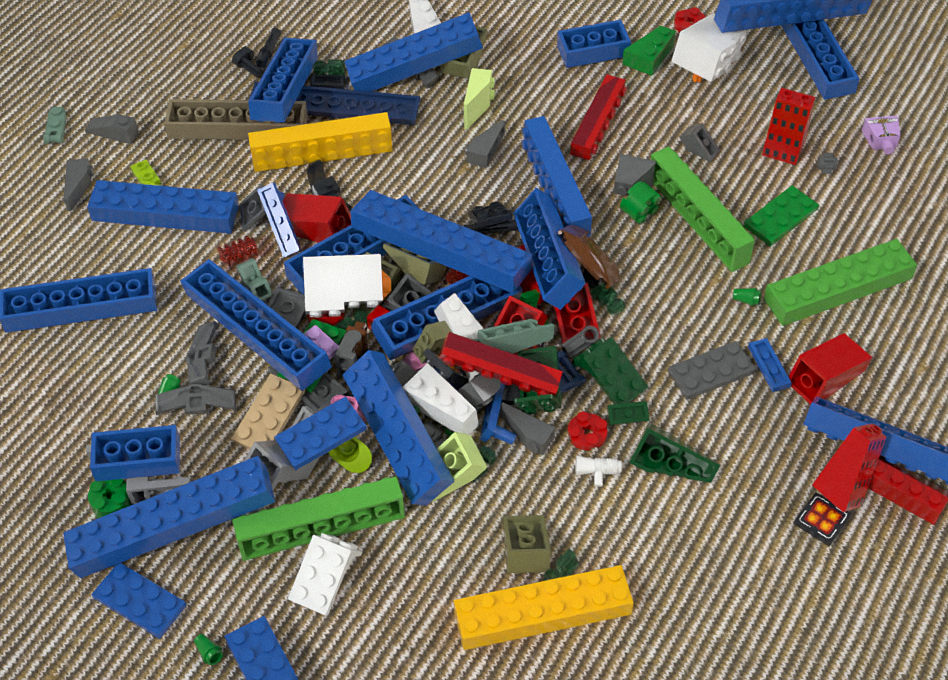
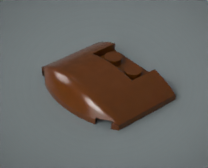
[558,225,620,289]

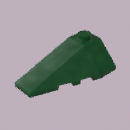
[629,422,721,483]

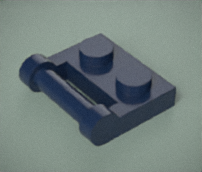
[558,350,587,394]

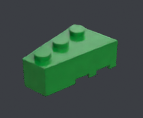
[622,26,676,76]

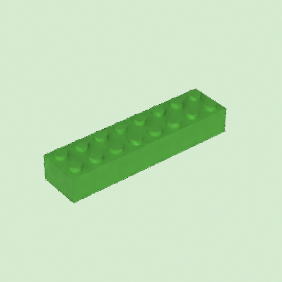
[651,146,755,272]
[764,239,917,326]
[232,477,405,561]

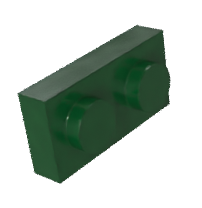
[607,401,650,426]

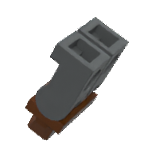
[335,321,368,378]

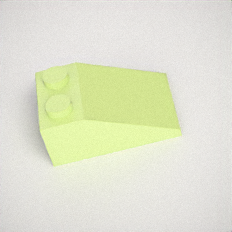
[464,68,495,129]
[432,432,487,502]

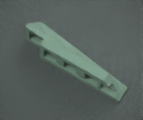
[472,319,554,354]

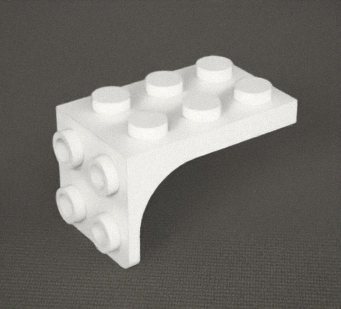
[288,533,362,615]

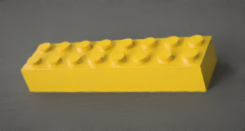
[248,112,393,172]
[454,565,634,651]

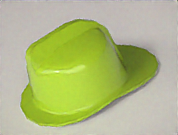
[328,436,372,473]

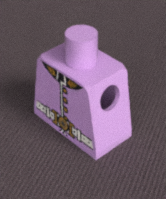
[862,116,900,154]

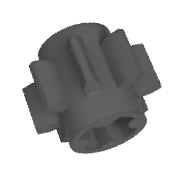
[817,153,837,174]

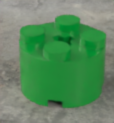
[620,181,662,225]
[88,479,132,519]

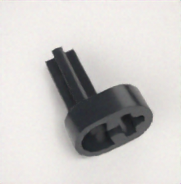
[232,46,264,78]

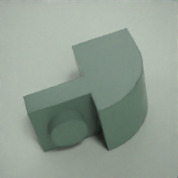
[236,258,273,301]

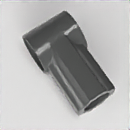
[561,326,599,359]

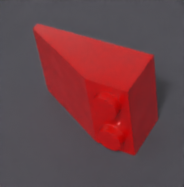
[551,283,601,343]
[494,296,548,356]

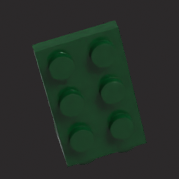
[572,337,648,404]
[514,346,561,415]

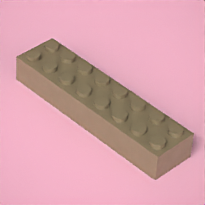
[164,99,308,140]

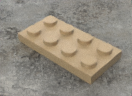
[231,374,305,449]

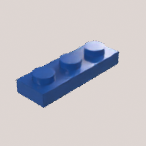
[748,338,791,393]

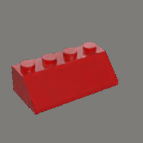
[868,455,948,525]

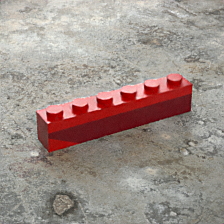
[570,74,627,160]
[439,332,563,396]

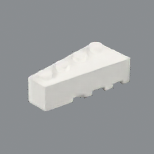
[409,0,441,34]
[434,293,483,383]
[402,363,479,435]

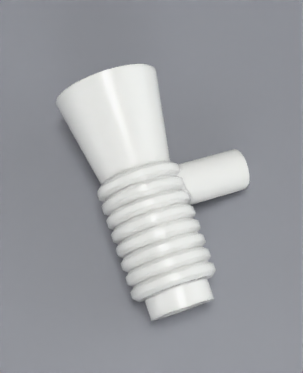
[575,455,621,487]

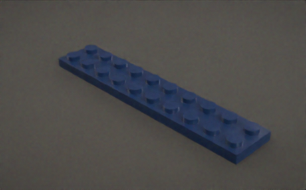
[249,81,421,125]

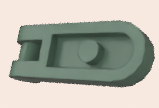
[43,106,67,144]

